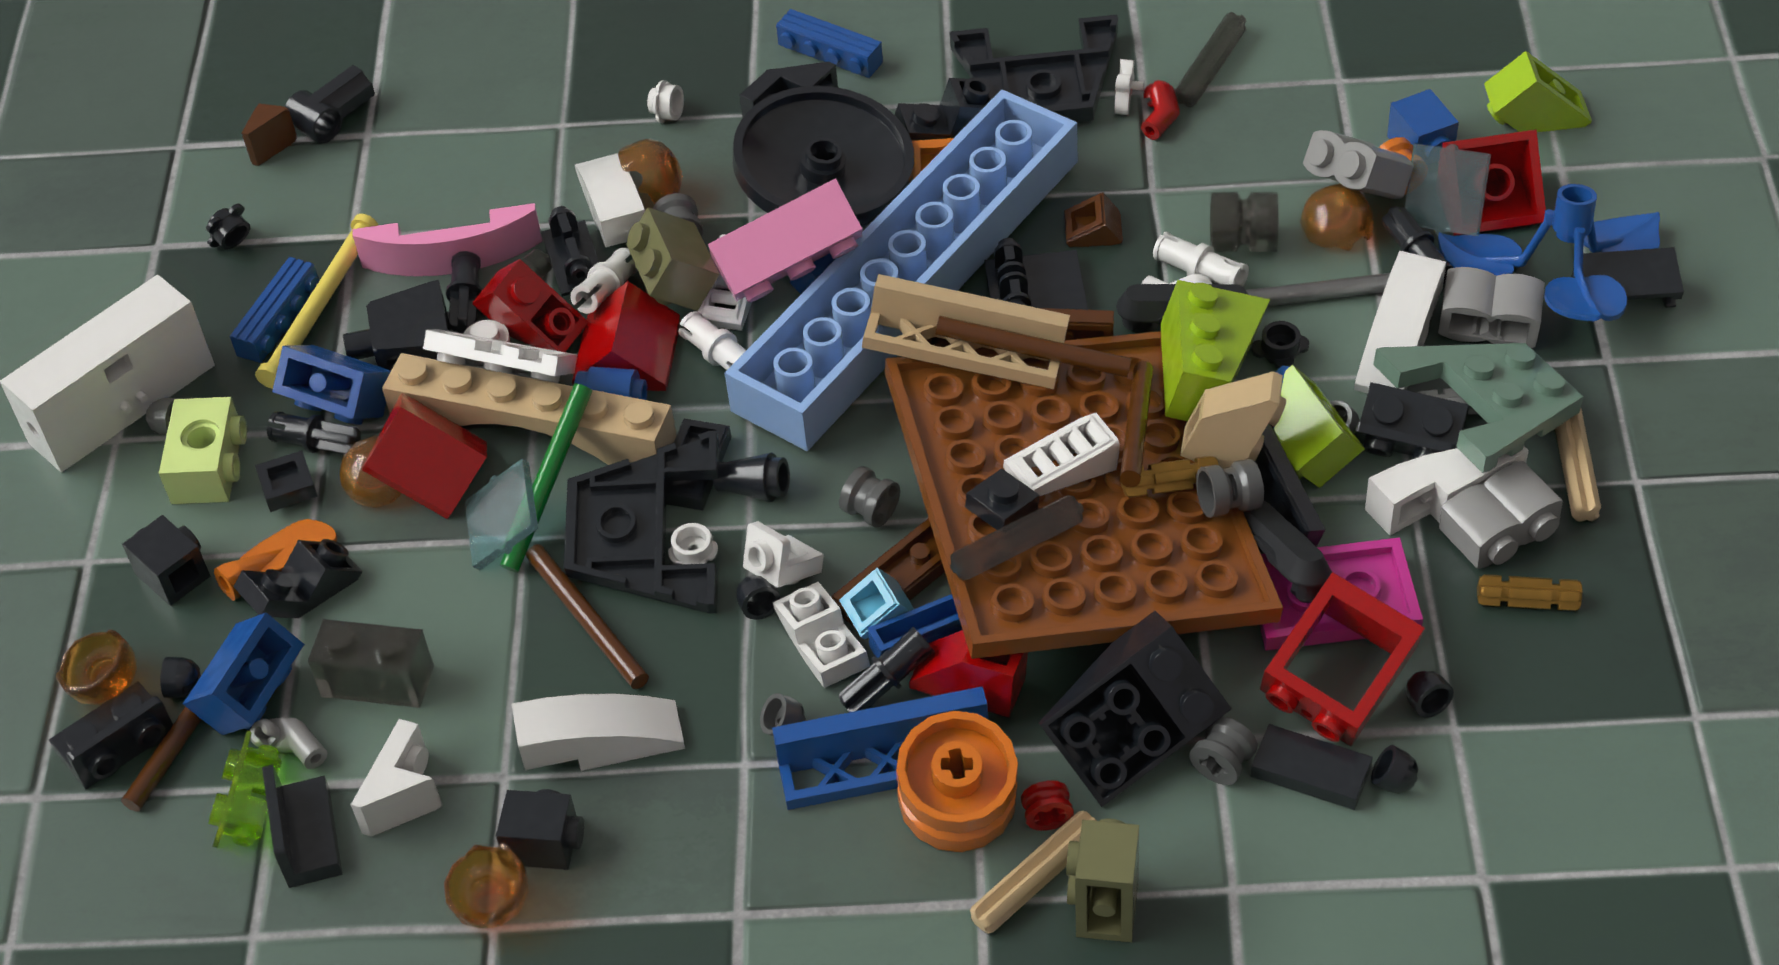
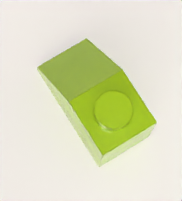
[1484,51,1592,132]
[1274,365,1365,488]

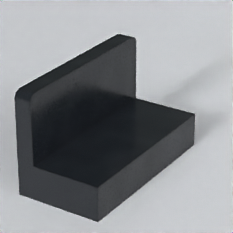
[262,764,343,888]

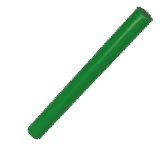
[500,383,593,573]

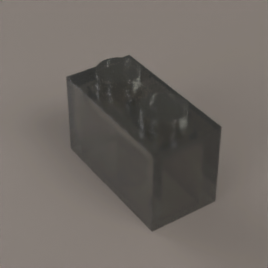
[308,619,434,708]

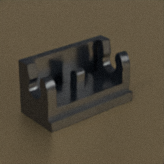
[1571,247,1684,308]

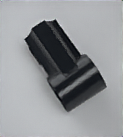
[285,65,375,144]

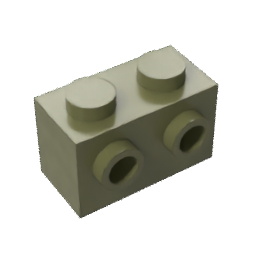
[626,207,720,311]
[1066,818,1139,943]

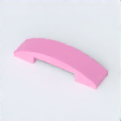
[352,203,542,276]

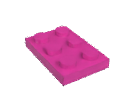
[1260,537,1423,651]

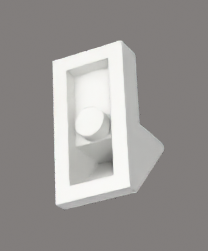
[351,719,442,837]

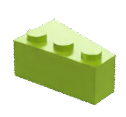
[1161,280,1270,421]

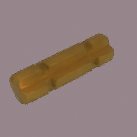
[1121,456,1219,498]
[1477,574,1583,611]

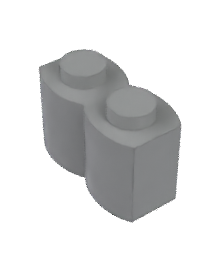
[1303,130,1414,199]
[1438,267,1545,348]
[1439,461,1563,569]

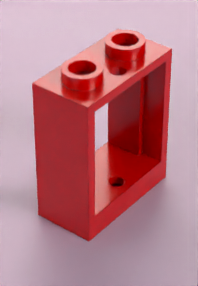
[1260,572,1425,747]

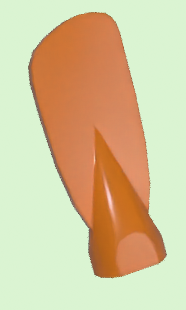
[214,519,337,601]

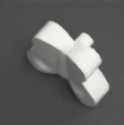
[1115,59,1144,115]

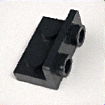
[1354,382,1469,459]
[49,681,173,790]

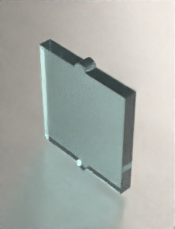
[1405,143,1491,236]
[465,459,538,571]

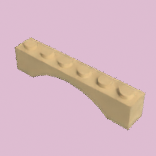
[382,353,677,465]

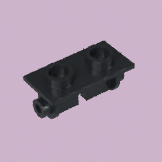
[541,206,599,297]

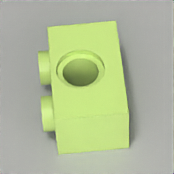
[159,397,247,504]

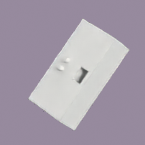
[0,274,215,473]

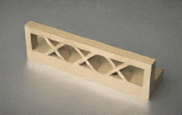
[862,274,1070,389]

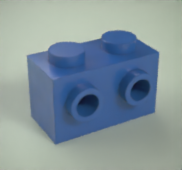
[272,345,391,425]
[183,612,305,735]

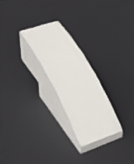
[575,153,645,248]
[1354,250,1446,394]
[1365,446,1529,536]
[511,694,685,771]

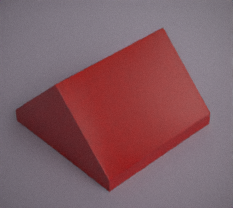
[1437,129,1546,235]
[572,281,681,391]
[361,393,487,519]

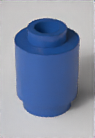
[574,367,647,400]

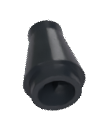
[713,452,790,502]

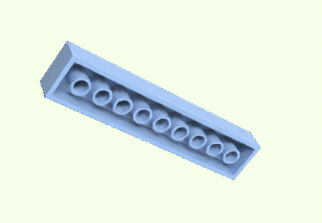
[724,89,1078,451]

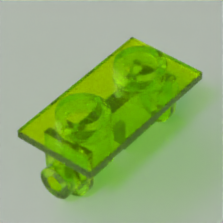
[208,731,282,848]

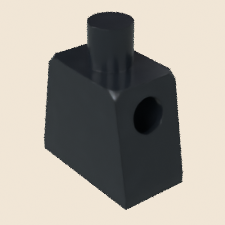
[343,280,451,370]

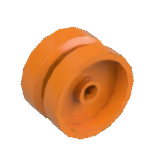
[896,711,1018,852]

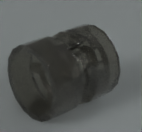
[1210,192,1279,252]

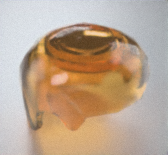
[618,139,682,204]
[1300,183,1374,251]
[340,435,402,508]
[56,629,137,705]
[444,843,528,929]

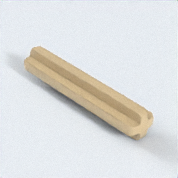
[1555,409,1601,522]
[970,811,1097,934]

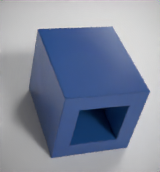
[1387,89,1459,165]

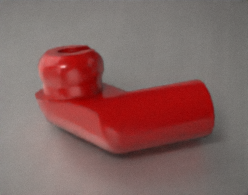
[1141,80,1180,140]

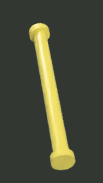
[255,214,378,389]

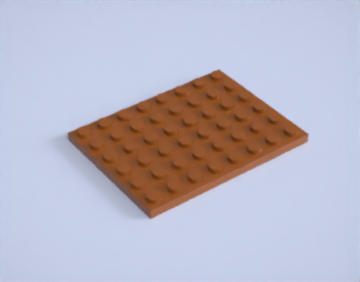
[885,331,1283,659]

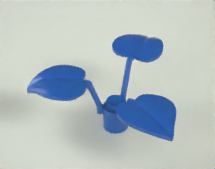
[1438,184,1660,321]

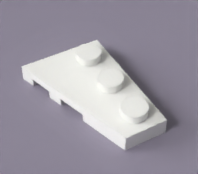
[423,329,578,382]

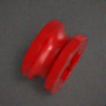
[1021,780,1074,831]

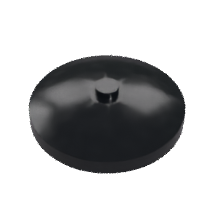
[733,86,914,225]

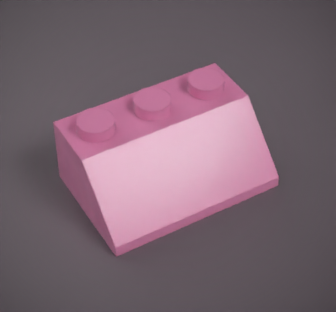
[708,178,862,303]

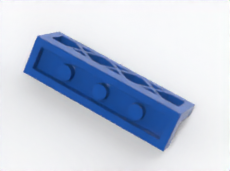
[772,686,988,810]

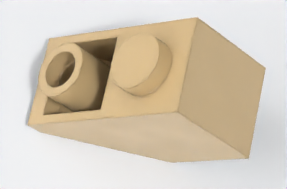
[1180,371,1286,468]

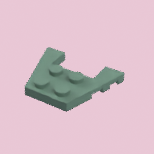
[1373,343,1584,473]

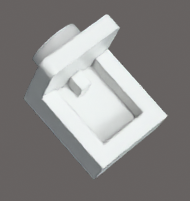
[743,521,824,588]

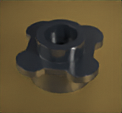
[206,203,250,250]
[1251,321,1309,369]

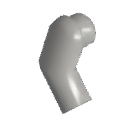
[249,718,328,769]

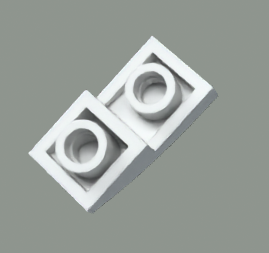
[773,582,870,688]

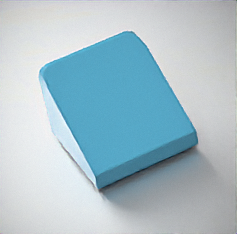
[839,567,914,639]

